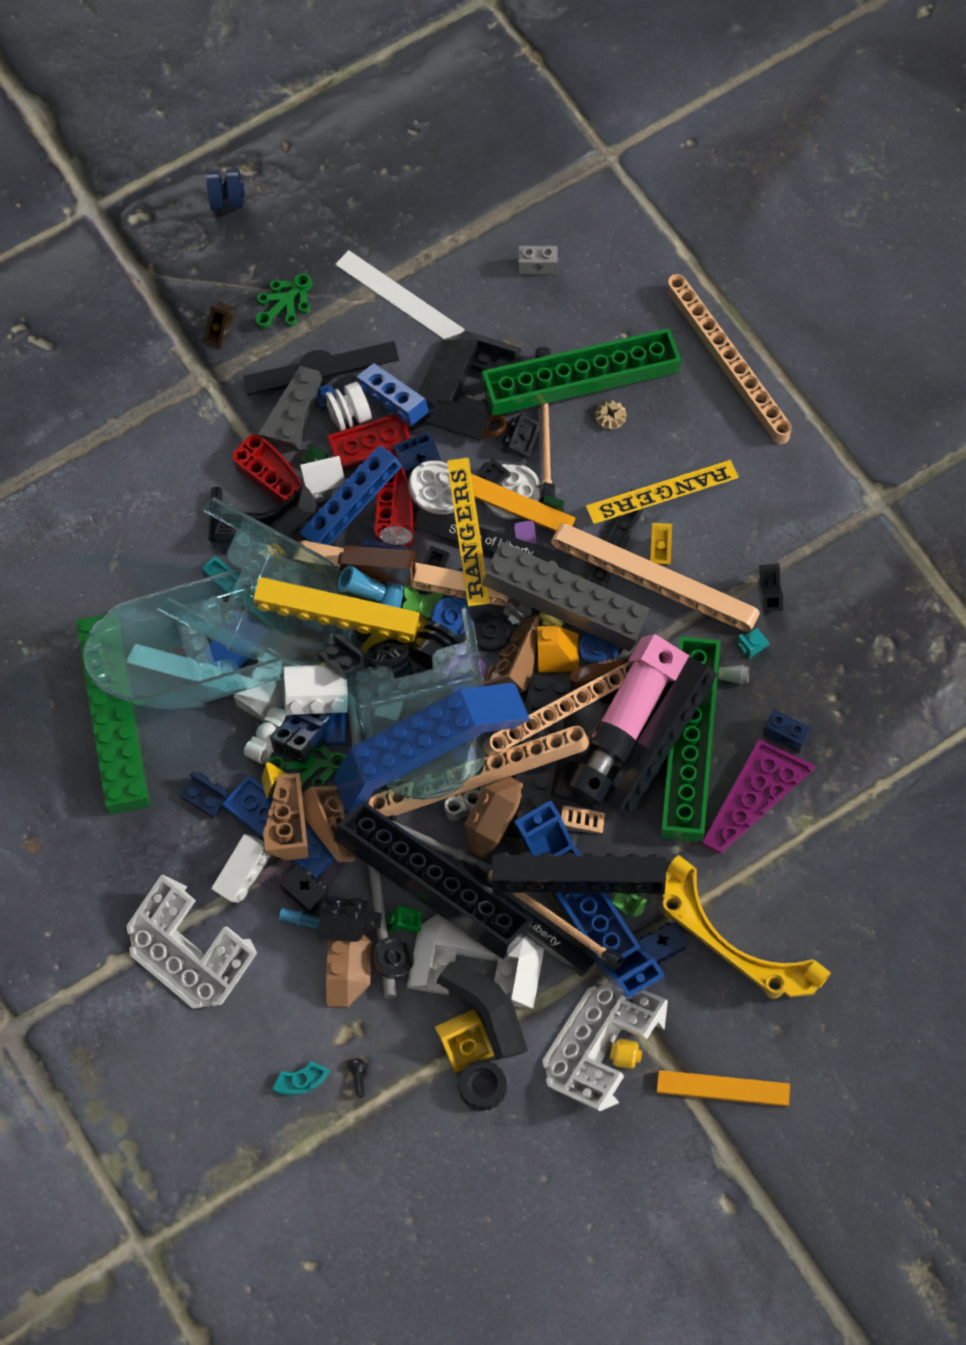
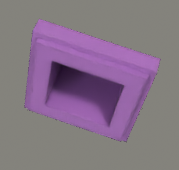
[514,521,537,544]

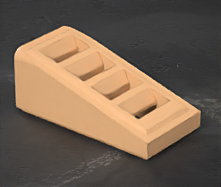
[562,806,605,834]

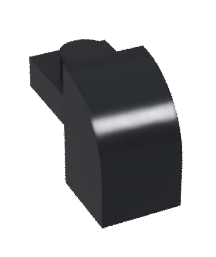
[758,563,783,612]

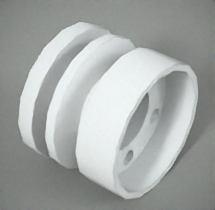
[325,381,372,431]

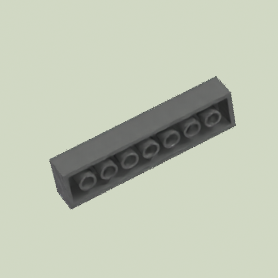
[481,541,650,652]

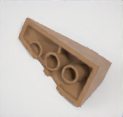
[482,615,539,694]
[263,773,309,860]
[302,786,356,862]

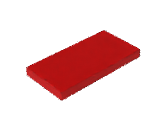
[327,414,411,471]

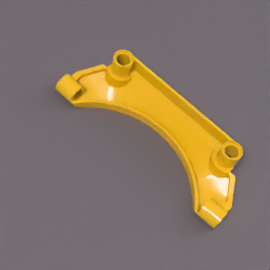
[662,855,831,999]

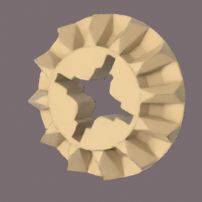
[595,400,626,429]

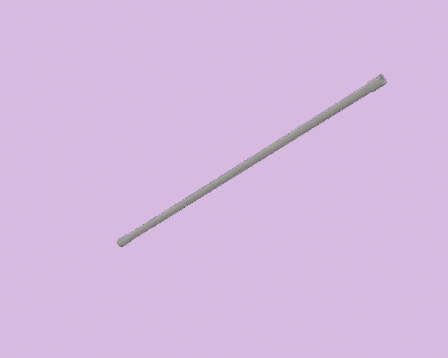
[329,572,397,998]

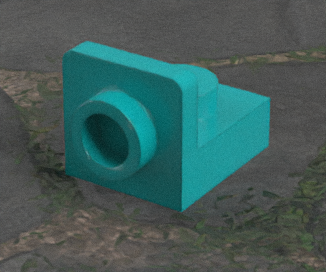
[737,628,769,659]

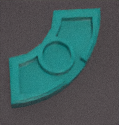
[271,1061,330,1096]

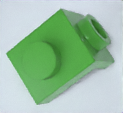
[611,894,647,918]

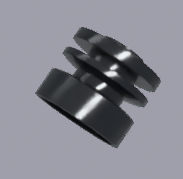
[408,621,462,674]
[366,640,414,692]

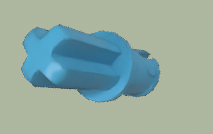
[279,907,320,930]

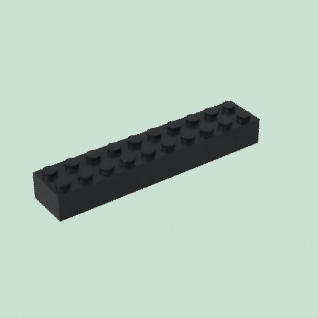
[334,801,533,960]

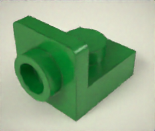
[387,906,422,934]

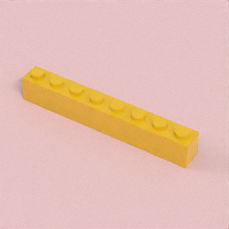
[253,577,420,643]

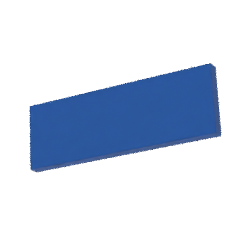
[221,775,335,880]

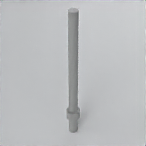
[393,821,479,866]

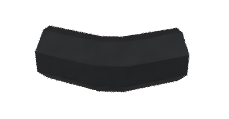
[215,485,317,545]
[436,961,528,1060]

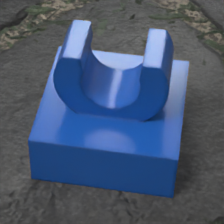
[316,385,336,411]

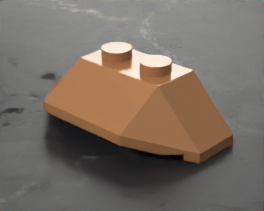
[464,776,523,858]
[326,934,372,1008]

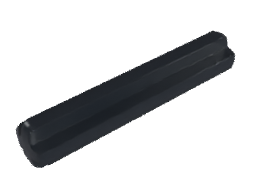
[208,487,222,542]

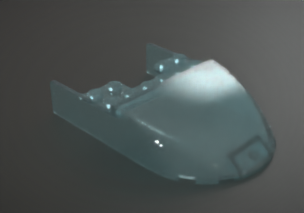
[157,497,354,666]
[84,566,284,709]
[347,607,491,799]

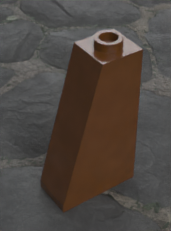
[338,546,417,587]

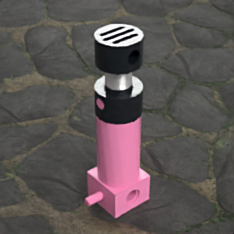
[565,634,689,805]

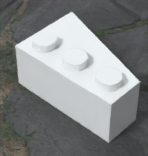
[211,834,273,903]

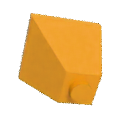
[537,626,579,674]

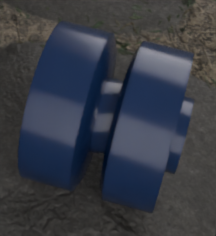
[206,168,245,211]

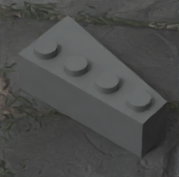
[258,366,322,451]

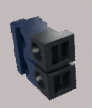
[270,714,331,765]

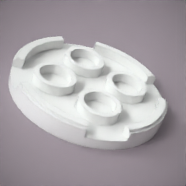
[408,461,454,514]
[484,464,541,520]

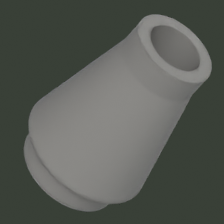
[718,664,749,685]

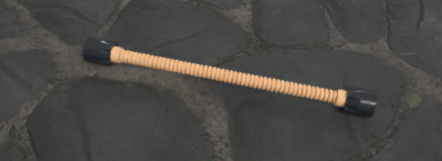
[535,347,555,503]
[473,858,624,971]

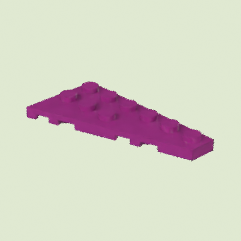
[702,739,815,854]

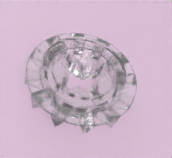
[380,526,412,545]

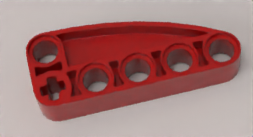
[232,434,303,504]
[375,452,414,548]

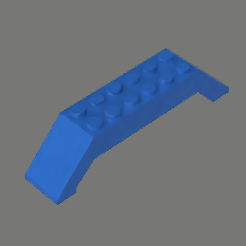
[333,683,530,814]
[514,800,665,999]

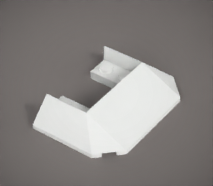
[127,875,257,1008]
[407,914,544,1010]
[543,981,668,1111]

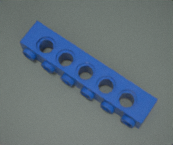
[299,445,402,545]

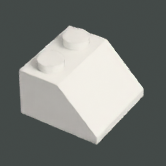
[300,456,345,503]

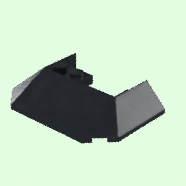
[417,331,521,441]

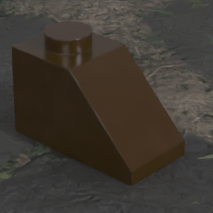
[203,302,237,348]

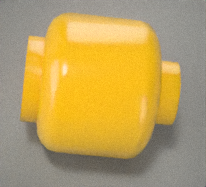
[610,1039,642,1069]

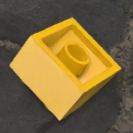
[435,1009,494,1073]

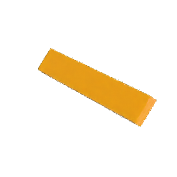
[471,474,576,532]
[657,1070,790,1107]

